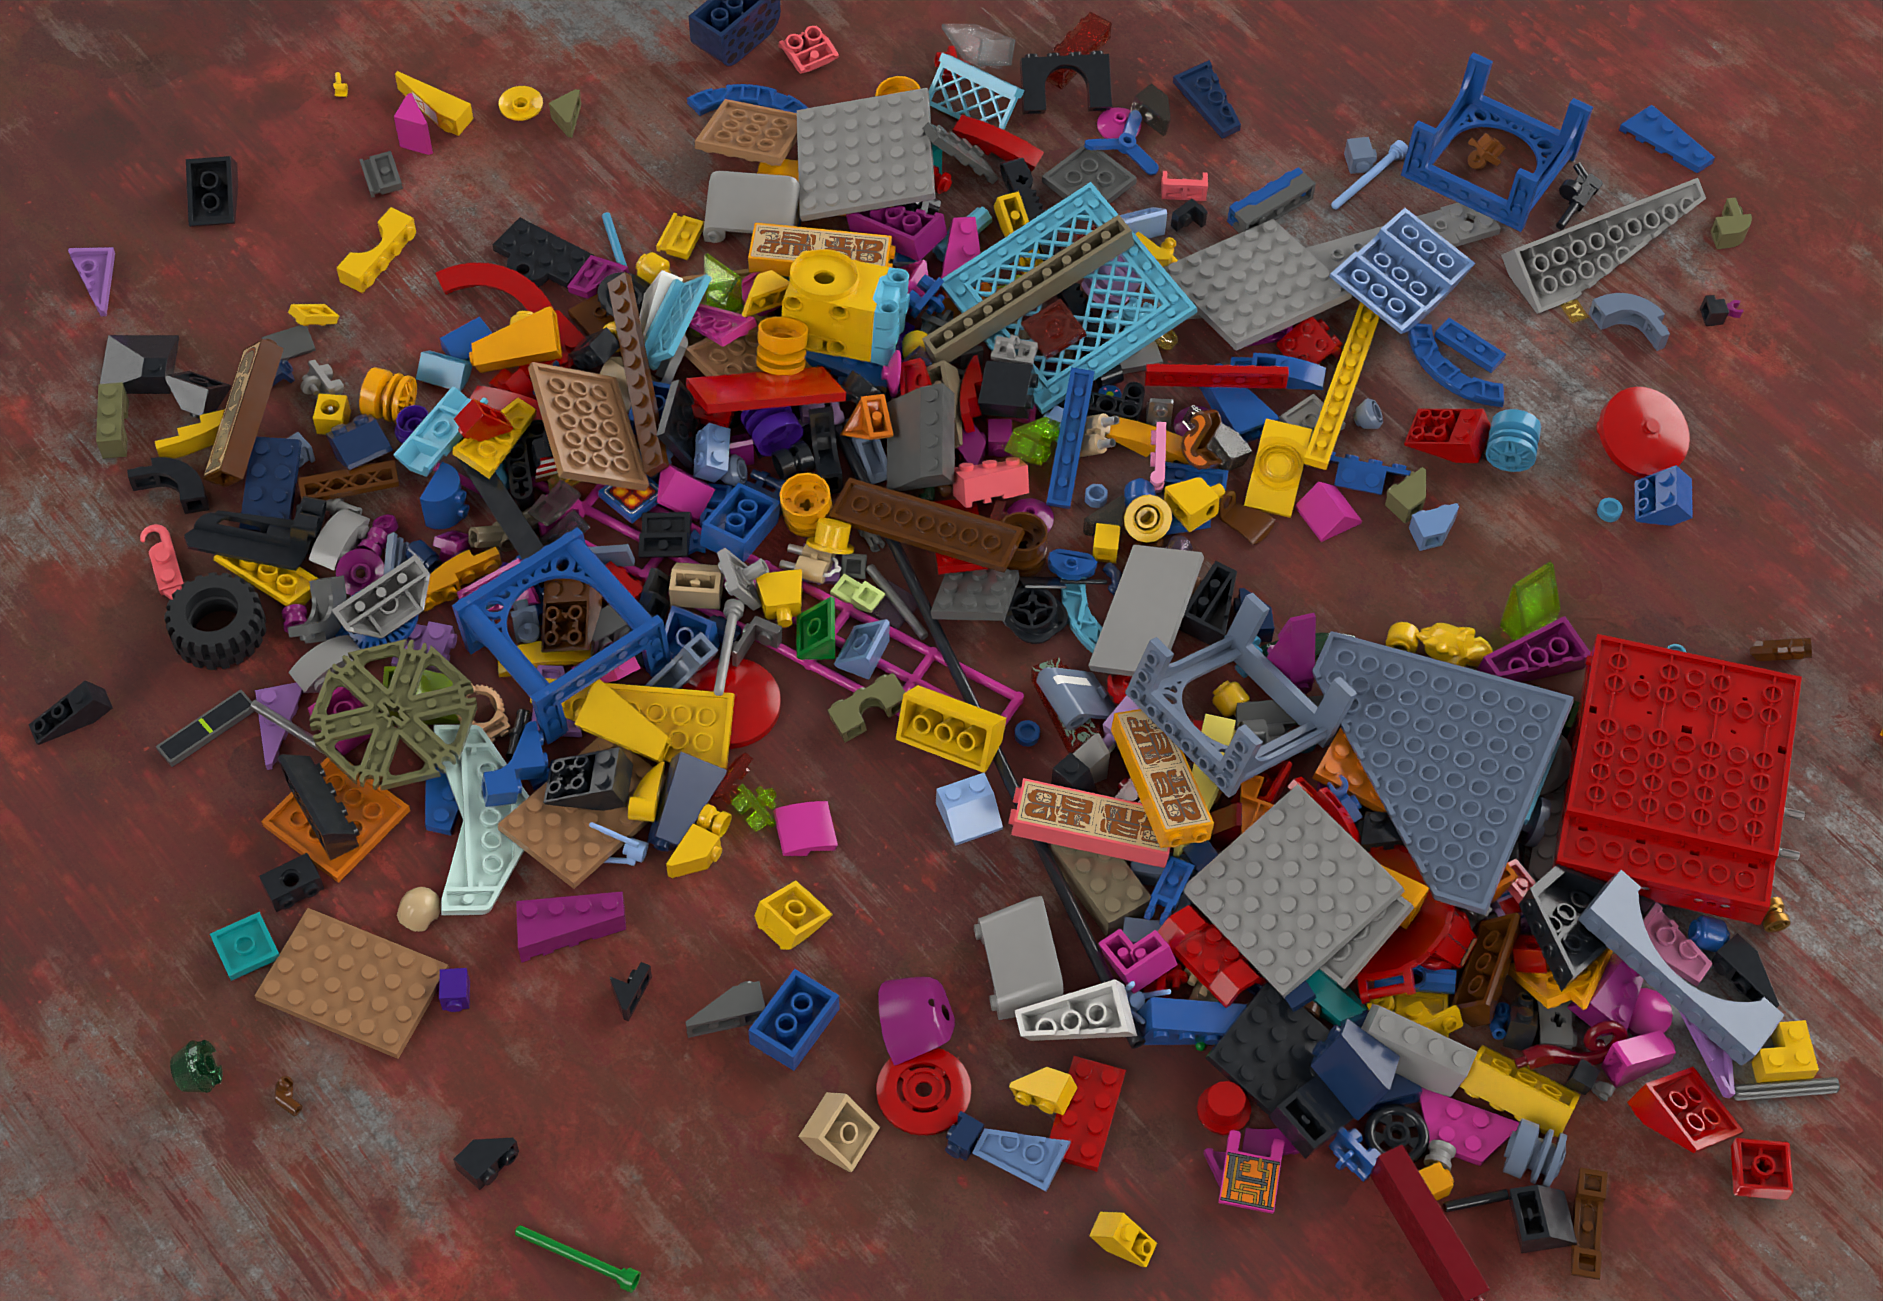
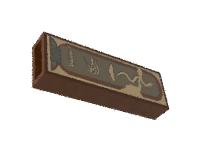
[203,338,284,488]

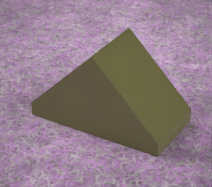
[549,89,581,138]

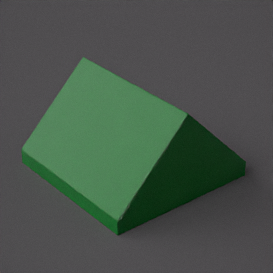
[797,596,835,660]

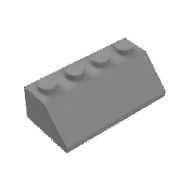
[1361,1004,1477,1097]

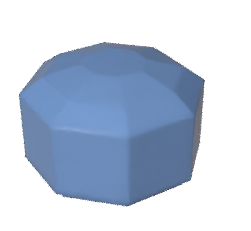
[1085,484,1108,508]

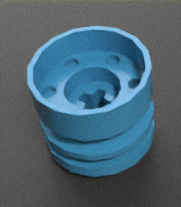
[1485,409,1541,472]

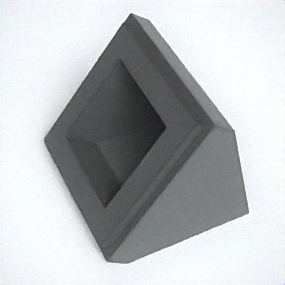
[841,553,867,579]

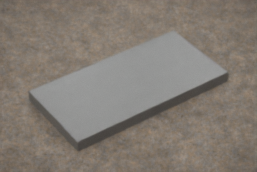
[1088,545,1204,676]

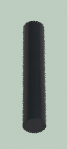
[1443,1189,1509,1213]

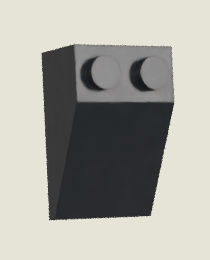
[185,156,238,227]

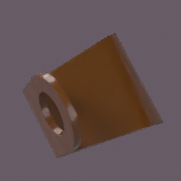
[1219,490,1275,545]

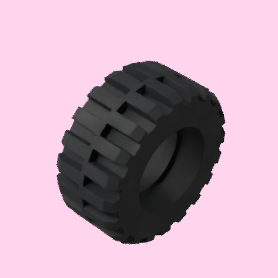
[164,572,266,670]

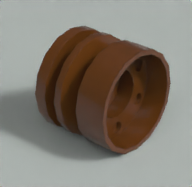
[1000,512,1048,577]

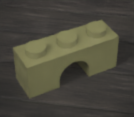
[96,382,129,459]
[828,673,905,743]

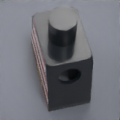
[530,432,559,483]

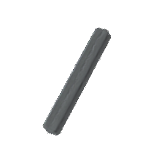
[1733,1077,1840,1101]

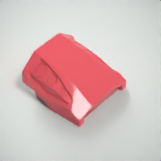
[778,26,839,74]

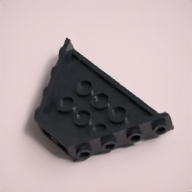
[1519,864,1655,992]

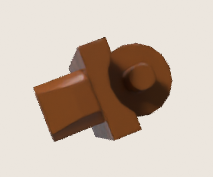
[1468,133,1506,170]

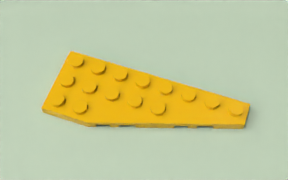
[530,678,735,770]

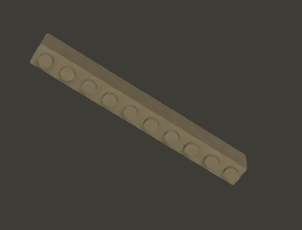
[922,215,1134,363]

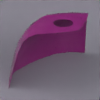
[878,977,955,1066]

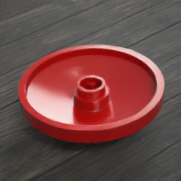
[1599,387,1690,478]
[682,657,781,749]

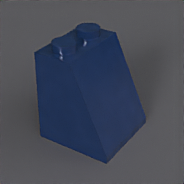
[1311,1019,1400,1120]

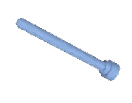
[1331,140,1408,210]

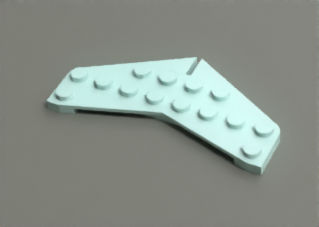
[433,725,529,915]

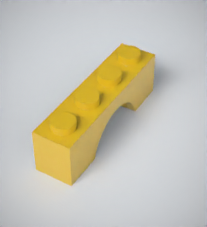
[337,207,416,293]

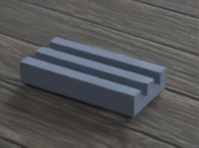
[383,532,410,576]

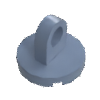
[1521,797,1551,847]

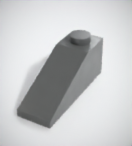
[686,981,765,1038]

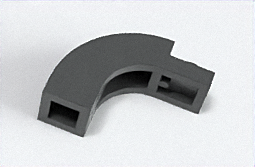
[288,575,346,643]

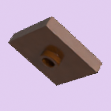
[568,294,614,336]

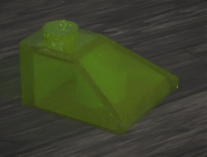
[704,253,743,313]

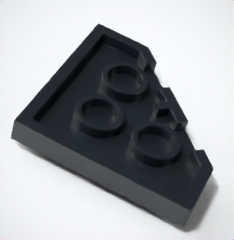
[656,380,702,475]

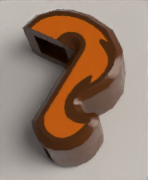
[1181,409,1223,470]

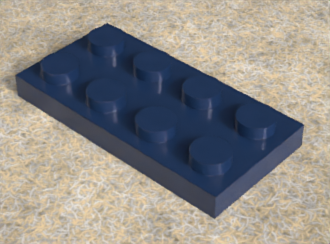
[239,437,302,533]

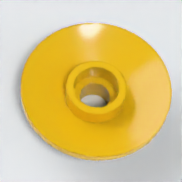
[499,86,543,121]

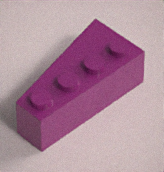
[1476,616,1590,683]
[516,892,626,963]

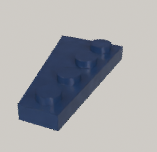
[1173,60,1241,139]

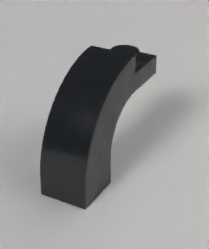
[808,406,843,494]
[127,457,209,514]

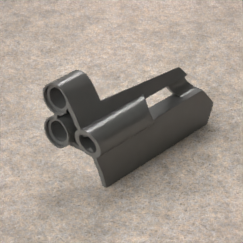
[1235,695,1341,746]

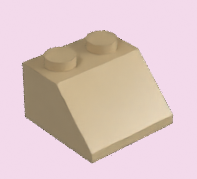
[798,1092,880,1172]

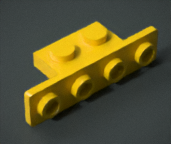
[1394,1000,1463,1036]

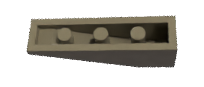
[926,360,963,448]

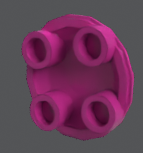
[1628,988,1673,1037]

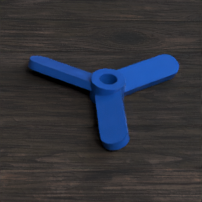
[1084,110,1159,176]

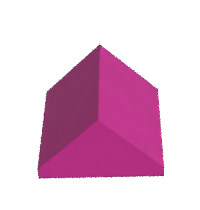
[394,93,433,155]
[657,464,715,522]
[1295,482,1362,542]

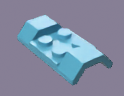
[394,386,488,477]

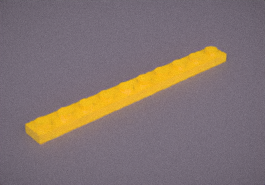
[1303,302,1380,470]

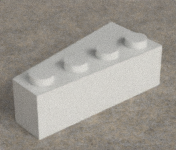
[1015,979,1137,1041]

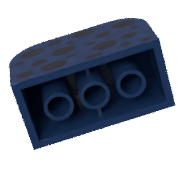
[688,0,781,66]

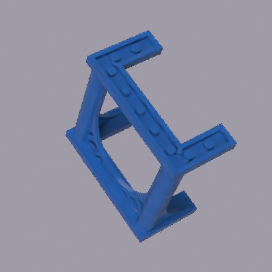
[1401,52,1593,232]
[452,527,672,745]

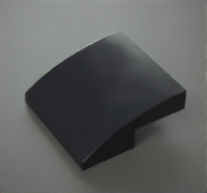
[638,512,692,558]

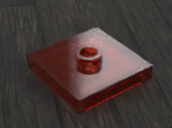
[1021,298,1087,360]

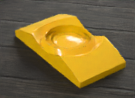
[1244,419,1313,518]

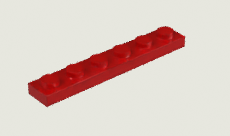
[1145,363,1289,389]

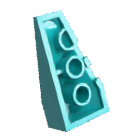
[1306,969,1369,1026]

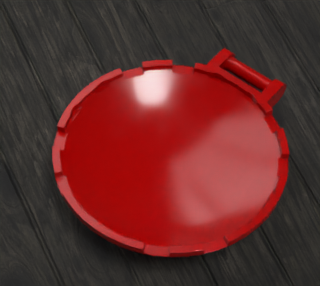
[1354,845,1455,1004]

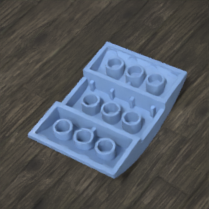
[1329,208,1475,334]

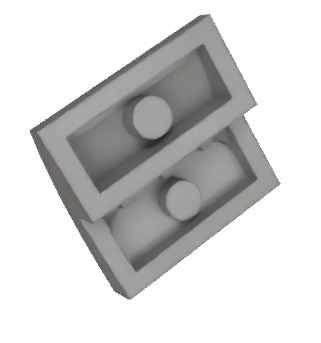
[655,334,688,384]

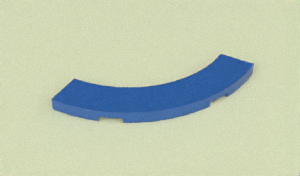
[687,84,808,116]
[1408,324,1504,407]

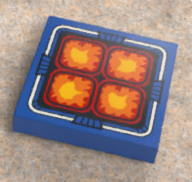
[598,475,659,524]

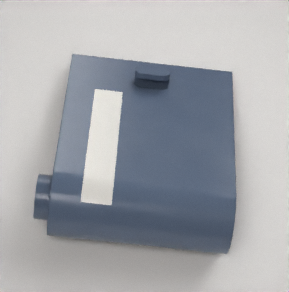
[1036,667,1116,730]

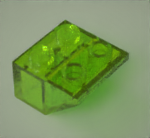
[1004,417,1061,466]

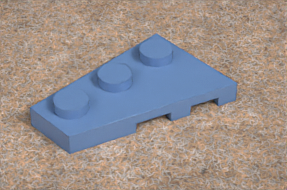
[972,1128,1071,1192]

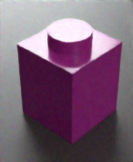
[987,419,1012,457]

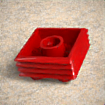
[1731,1138,1793,1200]

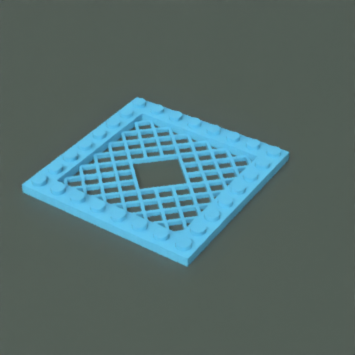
[941,182,1197,414]

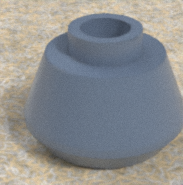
[1353,398,1383,429]
[720,454,747,486]

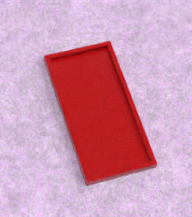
[686,366,846,414]

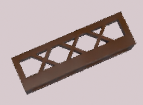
[298,460,400,500]

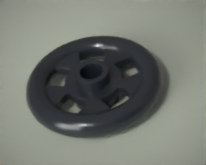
[1364,1104,1430,1163]

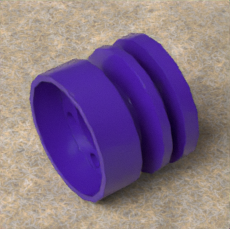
[740,406,803,456]

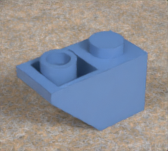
[1409,503,1459,551]

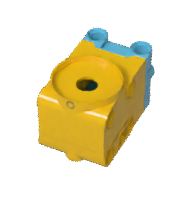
[782,249,910,366]

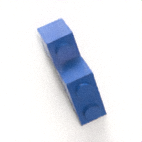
[481,721,548,807]

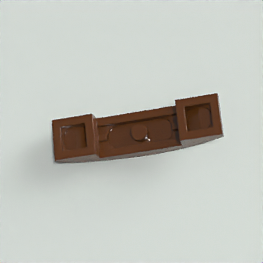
[1571,1167,1608,1280]

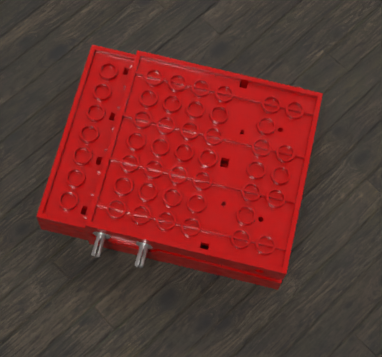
[1552,634,1805,925]

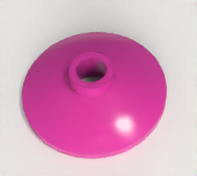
[1097,107,1141,139]
[881,350,901,397]

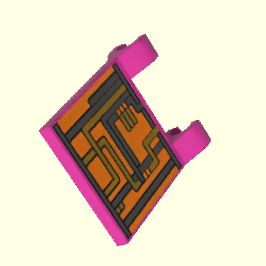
[1218,1130,1284,1214]

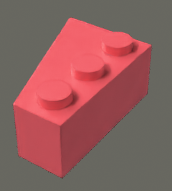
[953,457,1029,508]

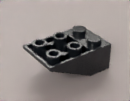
[543,747,633,811]
[1269,1075,1354,1159]

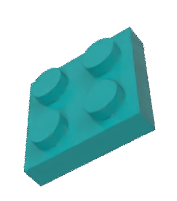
[210,912,280,981]

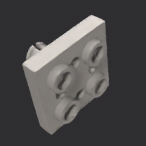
[717,548,769,611]

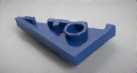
[805,351,888,389]

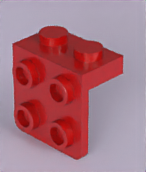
[1277,316,1344,364]

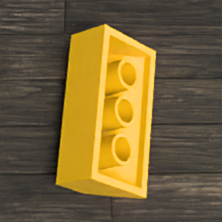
[896,685,1007,773]
[1460,1045,1581,1137]

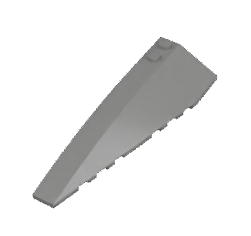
[1501,178,1706,314]

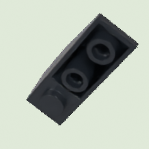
[28,680,113,745]
[1711,933,1780,1008]

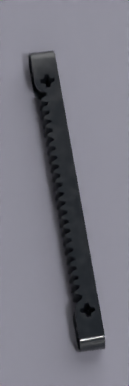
[1000,158,1124,388]

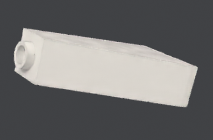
[639,270,683,338]

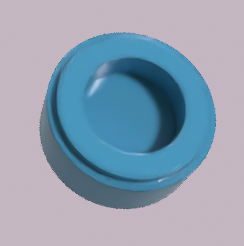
[1597,498,1623,522]

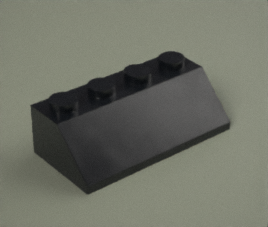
[278,754,360,861]

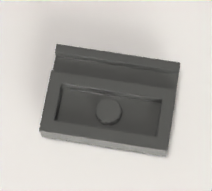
[359,151,403,198]

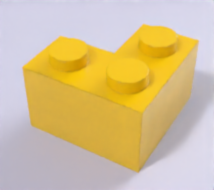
[1751,1020,1819,1083]

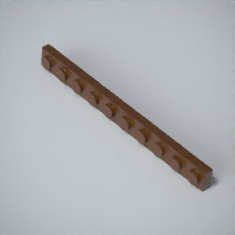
[607,272,669,477]

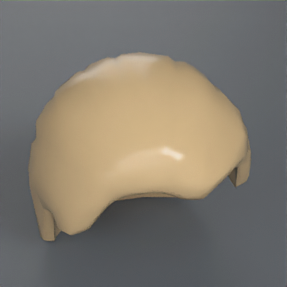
[397,887,441,932]

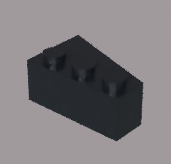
[1179,560,1237,645]

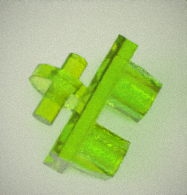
[731,783,777,832]

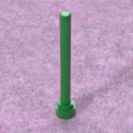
[515,1225,641,1293]

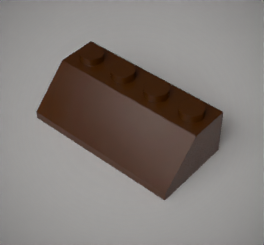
[1451,912,1521,1027]

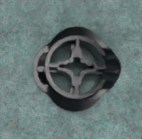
[837,370,892,405]
[1002,585,1068,644]

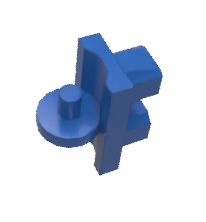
[908,274,945,318]
[1328,1127,1381,1182]

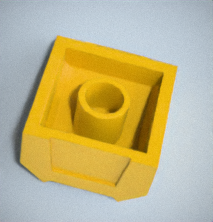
[754,881,833,950]

